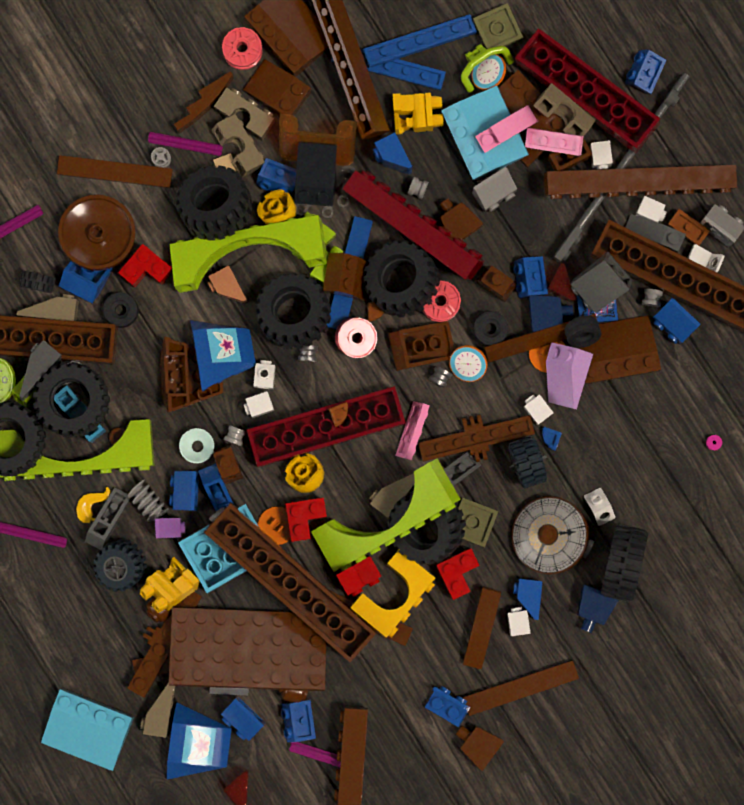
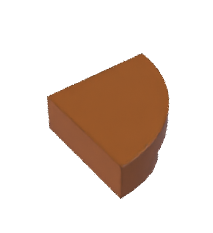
[368,302,384,322]
[329,402,348,427]

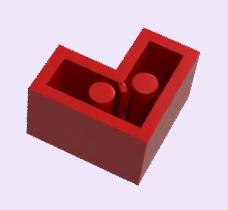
[118,244,173,287]
[285,498,327,543]
[436,548,480,600]
[336,556,381,597]

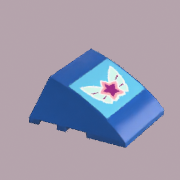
[190,320,256,391]
[167,702,232,779]

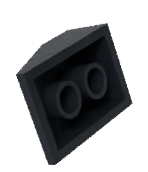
[295,141,337,206]

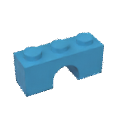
[54,386,106,443]

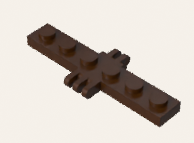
[418,414,535,462]
[127,592,202,698]

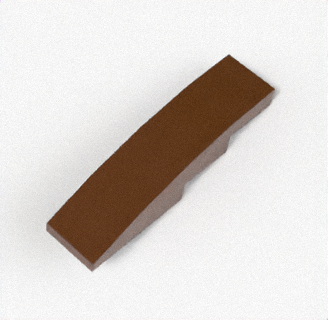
[174,71,234,134]
[463,587,501,670]

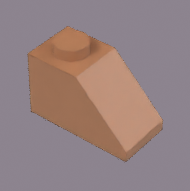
[208,266,248,303]

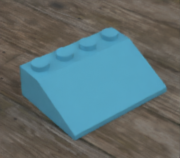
[441,86,529,180]
[178,504,260,593]
[41,688,134,771]

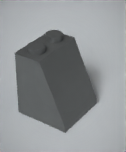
[571,251,632,313]

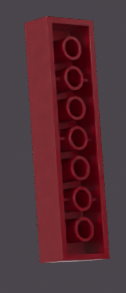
[515,28,660,154]
[343,170,485,280]
[247,386,406,468]

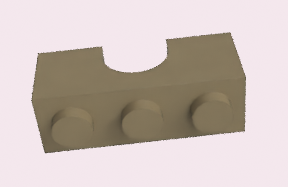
[533,83,595,136]
[214,87,275,141]
[212,114,265,178]

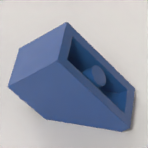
[198,464,233,511]
[513,579,542,620]

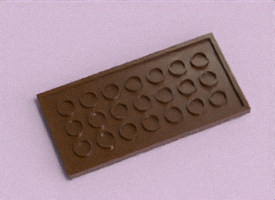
[169,608,326,691]

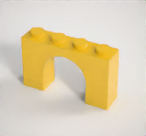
[350,549,435,639]

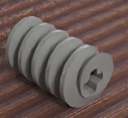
[127,479,169,522]

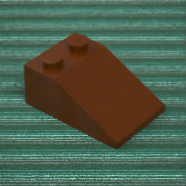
[243,59,311,123]
[323,253,369,302]
[389,321,455,371]

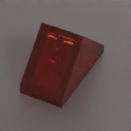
[547,263,576,302]
[223,770,249,805]

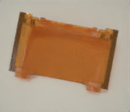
[279,113,357,166]

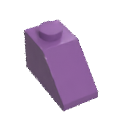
[155,518,186,539]

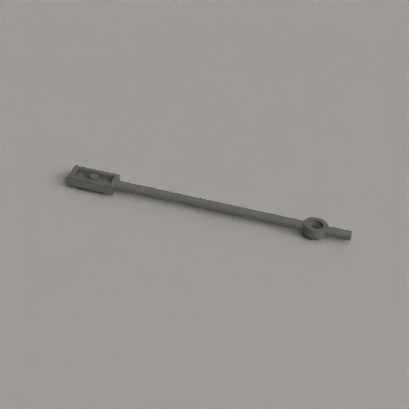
[552,73,690,262]

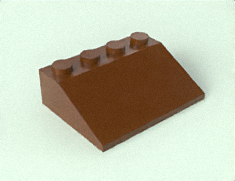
[244,0,329,77]
[499,70,565,167]
[578,315,661,385]

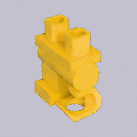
[393,93,443,135]
[140,557,200,613]

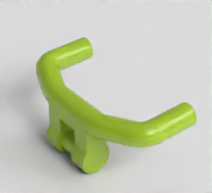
[461,44,514,93]

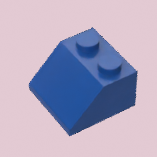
[373,133,412,175]
[59,261,113,304]
[652,298,700,344]
[170,471,199,511]
[221,697,266,741]

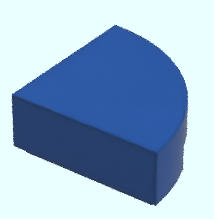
[542,427,562,451]

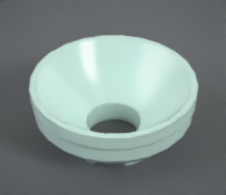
[179,428,214,463]

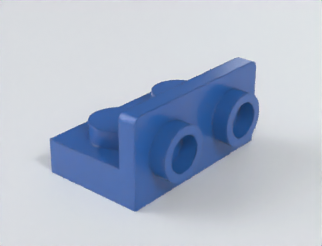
[625,50,666,94]
[256,158,296,196]
[513,256,548,298]
[425,686,470,727]
[281,700,316,742]

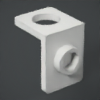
[688,244,725,273]
[584,488,615,526]

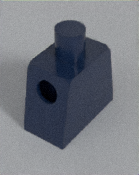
[528,295,573,333]
[577,585,619,633]

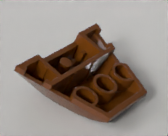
[160,336,223,413]

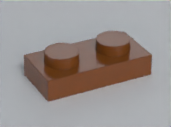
[667,209,710,246]

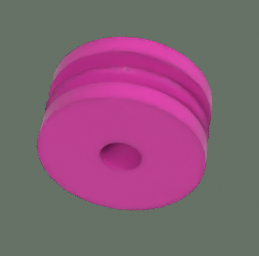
[706,435,722,451]

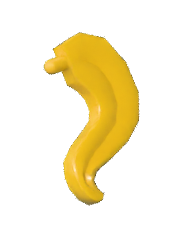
[76,487,111,523]

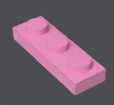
[525,128,583,156]
[395,401,429,460]

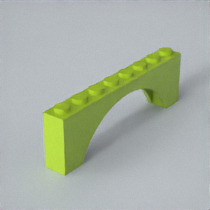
[170,214,327,293]
[0,419,154,481]
[311,459,461,572]

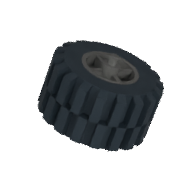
[509,436,547,489]
[93,539,147,592]

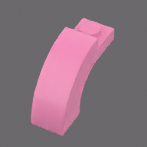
[475,105,538,153]

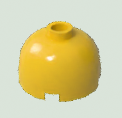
[257,189,296,225]
[285,453,324,493]

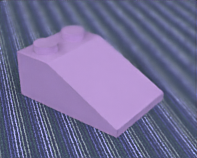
[546,343,593,410]

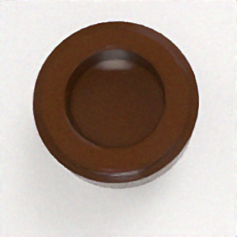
[109,428,126,445]

